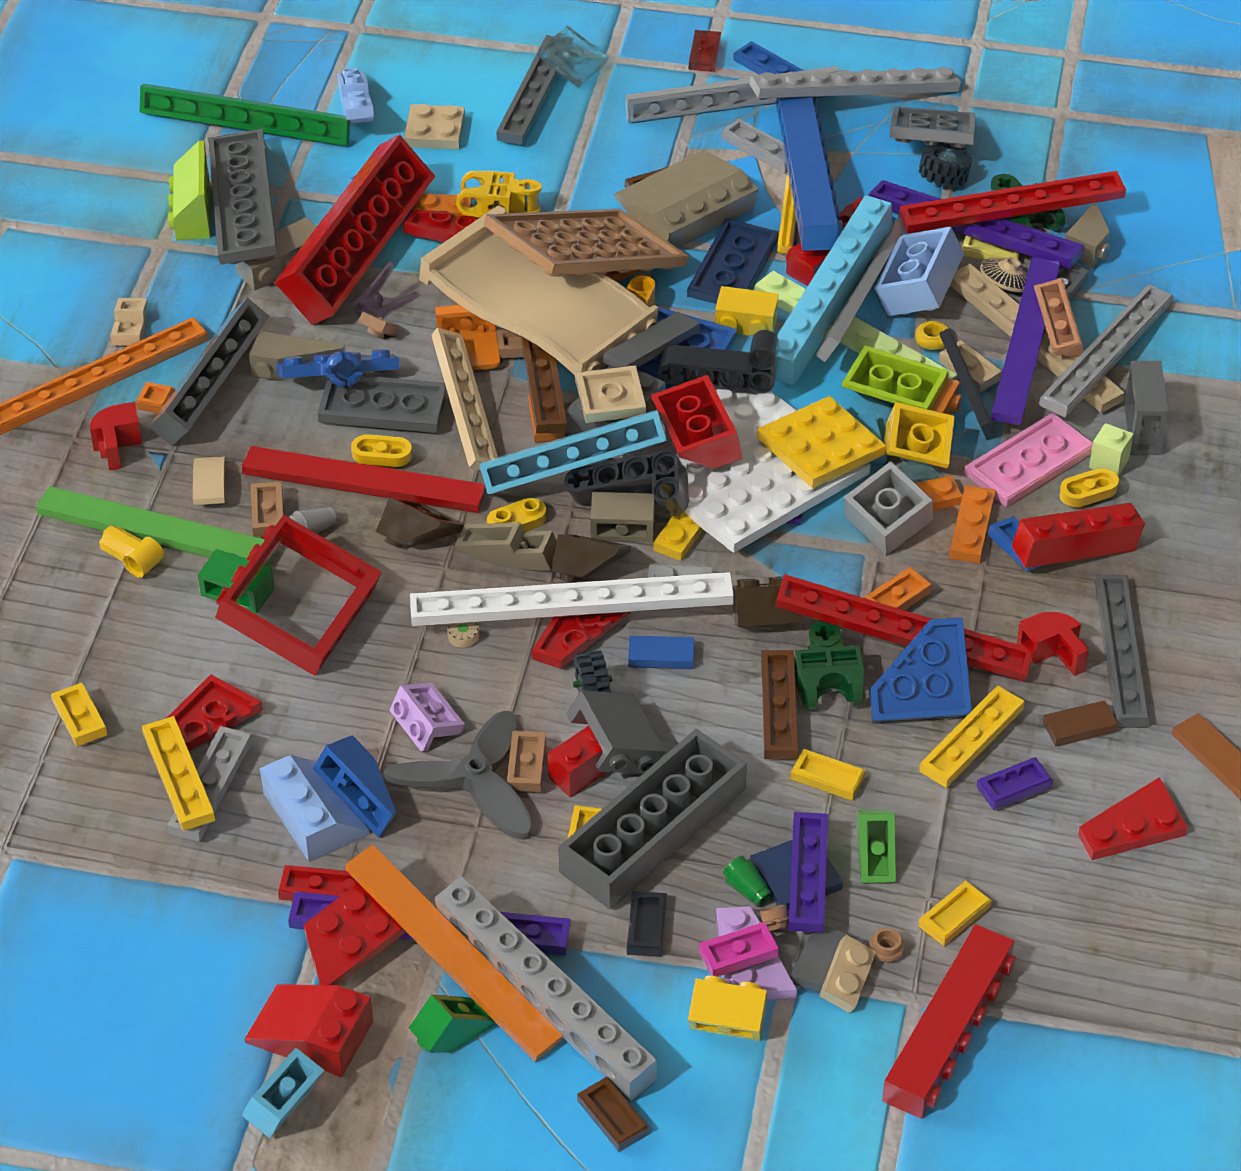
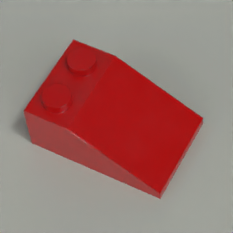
[244,984,373,1077]

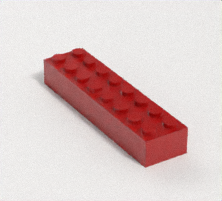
[274,134,435,325]

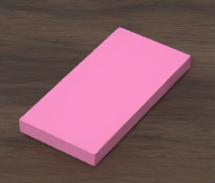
[964,412,1093,508]

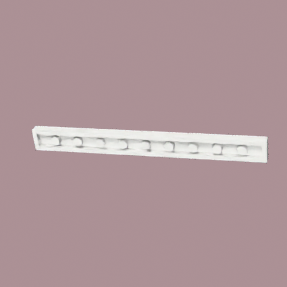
[410,572,733,626]

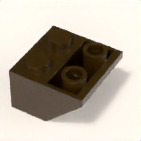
[732,576,802,627]

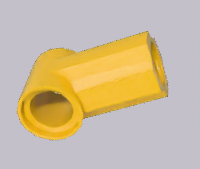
[99,525,165,578]

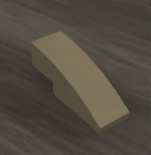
[455,523,557,571]

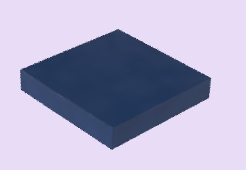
[750,840,843,910]

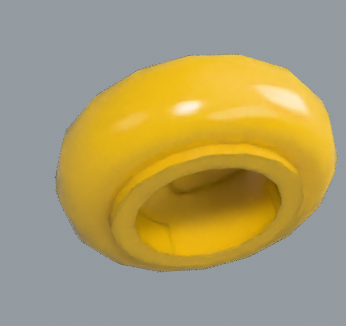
[915,321,948,351]

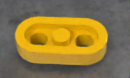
[351,434,412,467]
[1059,468,1119,507]
[487,498,546,532]

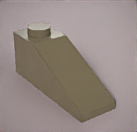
[249,331,345,381]

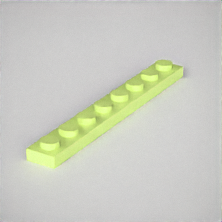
[755,271,957,380]

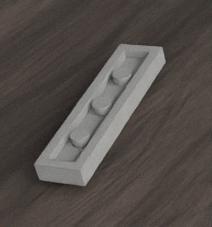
[167,726,252,842]

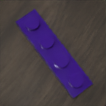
[788,812,828,933]

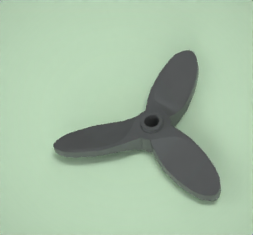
[383,711,531,839]

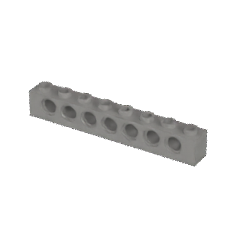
[435,876,657,1102]

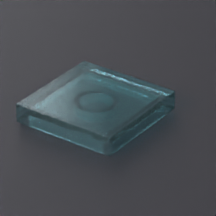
[537,25,609,88]

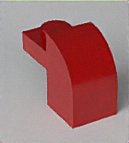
[90,402,142,470]
[1017,612,1089,676]

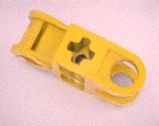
[456,171,542,218]

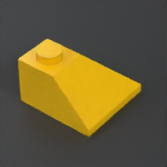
[884,402,954,468]

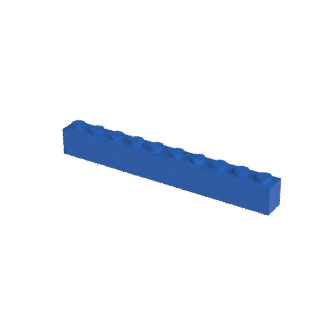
[776,96,843,251]

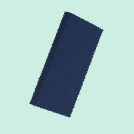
[687,219,779,304]

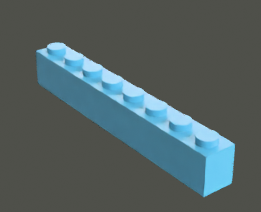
[775,195,892,386]

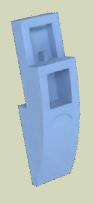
[337,68,374,124]

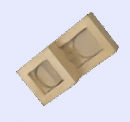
[110,298,148,346]
[193,456,226,505]

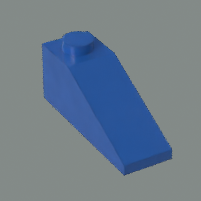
[313,735,397,838]

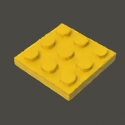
[756,396,886,489]

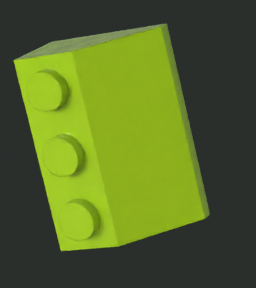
[168,140,210,240]
[842,345,949,410]

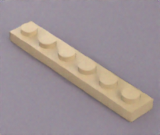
[431,327,498,471]

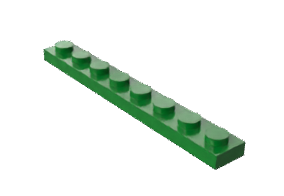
[139,83,351,146]

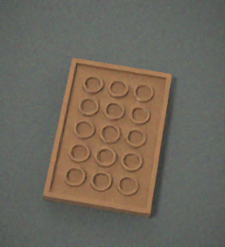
[484,209,689,277]

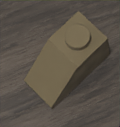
[1065,204,1110,269]

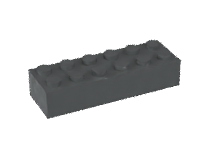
[558,729,747,909]

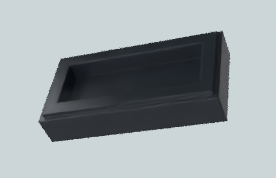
[627,891,667,957]

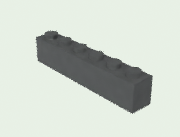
[149,297,270,446]

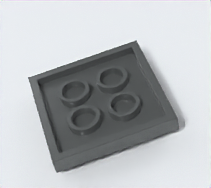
[889,106,976,148]

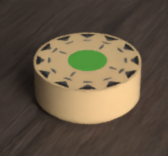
[447,622,480,648]

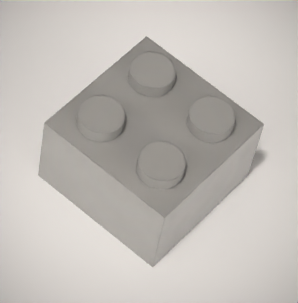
[843,461,933,556]

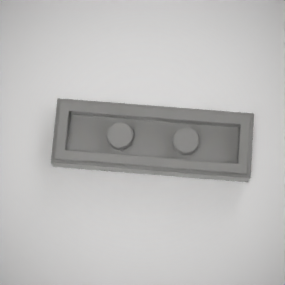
[721,119,788,174]

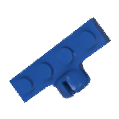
[276,350,400,388]

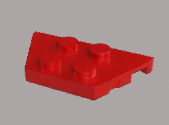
[303,883,406,986]

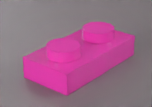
[699,922,779,977]

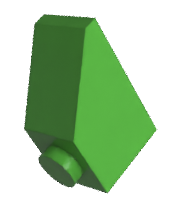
[857,809,896,883]

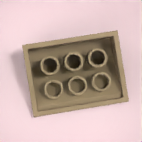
[614,150,759,248]

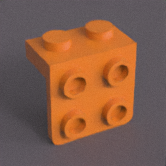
[435,305,500,370]

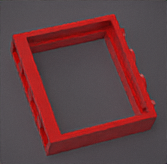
[215,514,382,676]

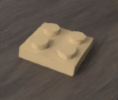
[404,104,465,150]
[576,365,646,423]

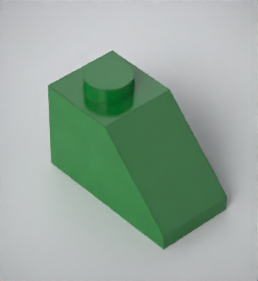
[408,994,495,1053]

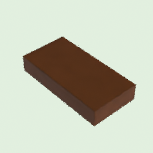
[1043,700,1118,747]
[577,1076,649,1152]

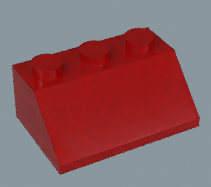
[651,375,743,469]

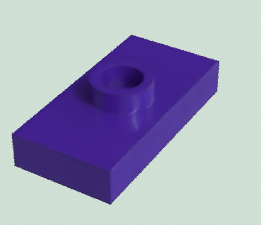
[977,757,1053,811]

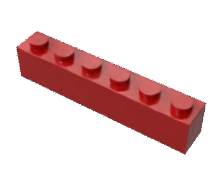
[882,924,1016,1119]

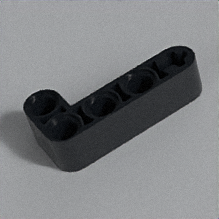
[658,330,779,393]
[563,450,689,516]

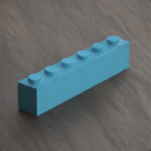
[479,410,666,494]

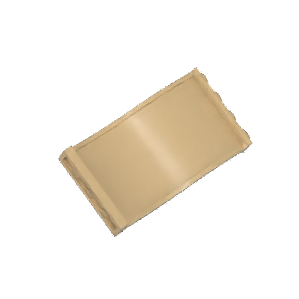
[419,205,659,383]

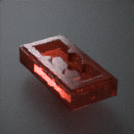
[688,30,721,72]

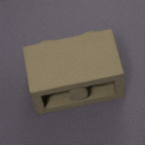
[590,492,654,542]

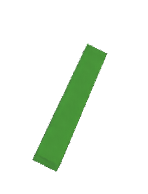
[36,486,277,566]

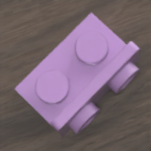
[390,682,465,752]

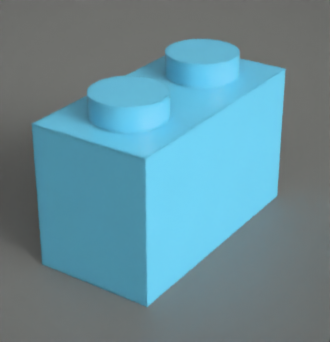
[241,1048,324,1138]

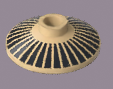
[980,257,1028,292]

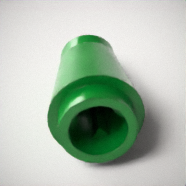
[723,856,772,907]

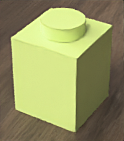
[1089,423,1133,476]

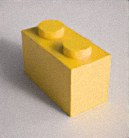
[715,286,779,336]
[688,976,768,1041]

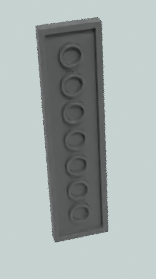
[208,129,278,265]

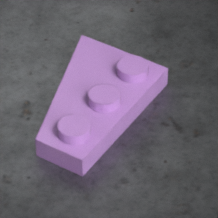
[716,906,797,1000]

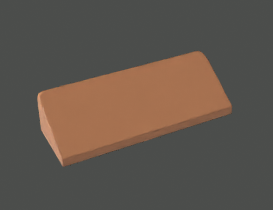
[1034,278,1084,357]

